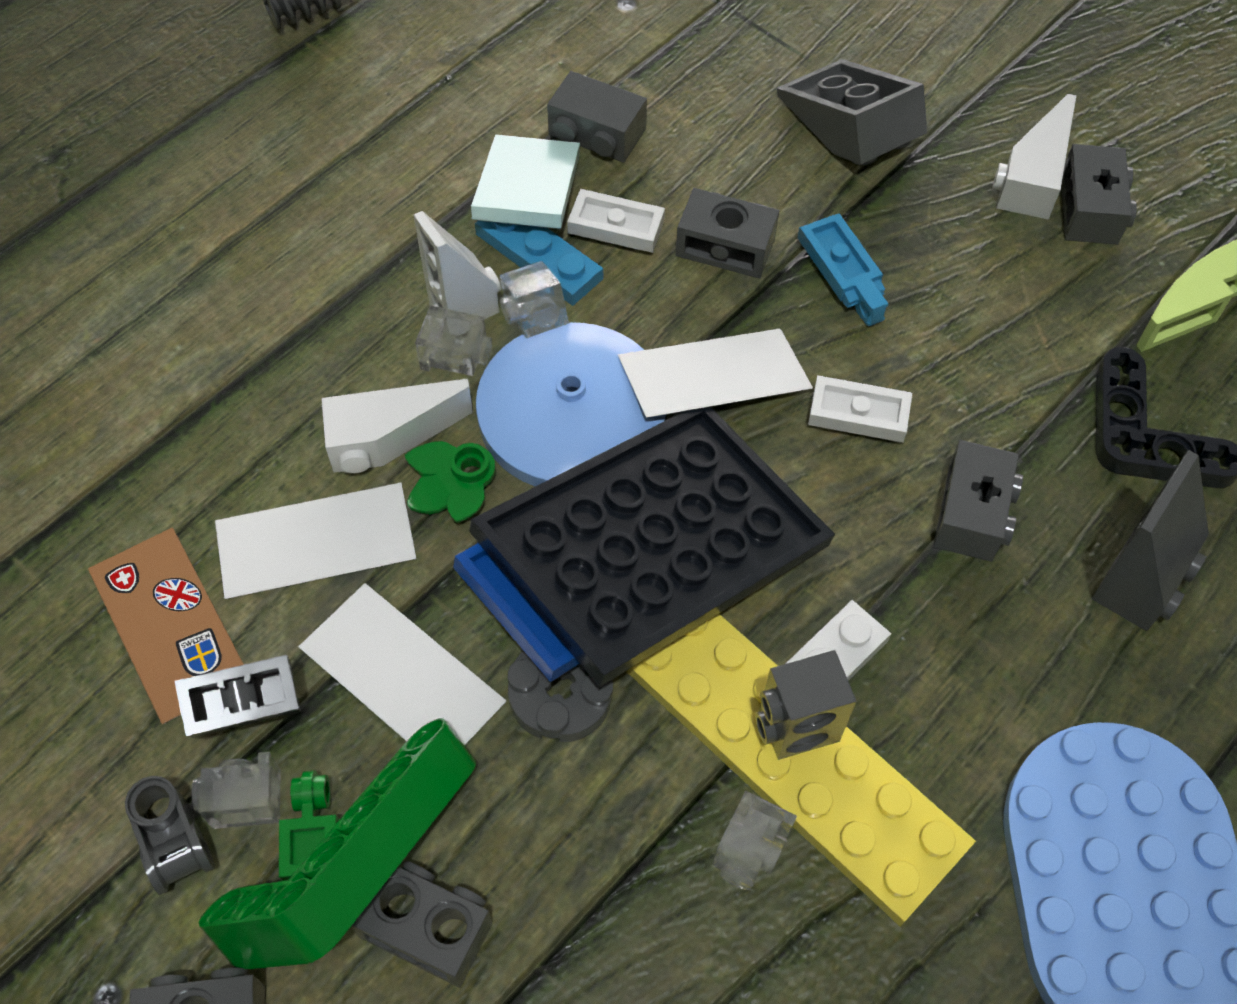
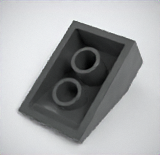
[777,59,927,165]
[1091,450,1209,631]

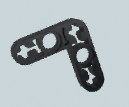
[1096,347,1237,488]

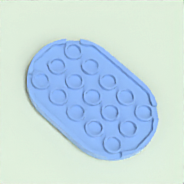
[1003,722,1237,1004]

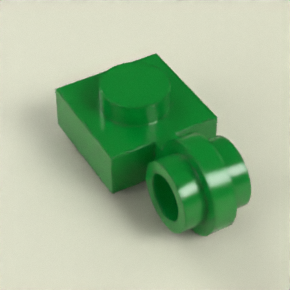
[279,770,340,881]

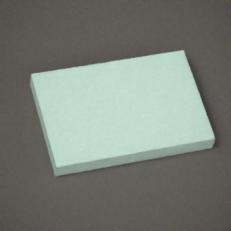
[471,135,580,229]

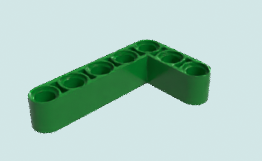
[198,718,476,970]

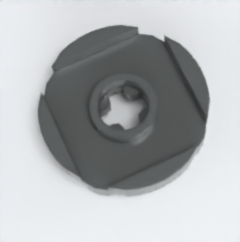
[508,651,613,742]

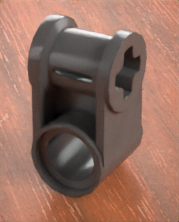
[125,776,215,895]

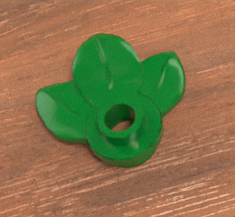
[405,441,496,523]

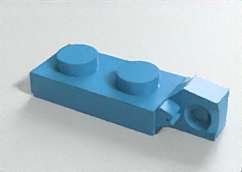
[797,213,888,326]

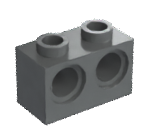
[755,650,857,760]
[351,861,493,988]

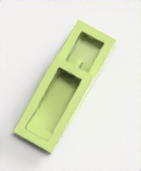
[1136,239,1237,352]

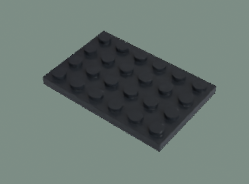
[469,407,835,687]

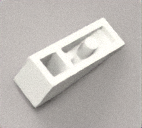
[992,94,1076,219]
[414,211,501,336]
[322,379,473,473]

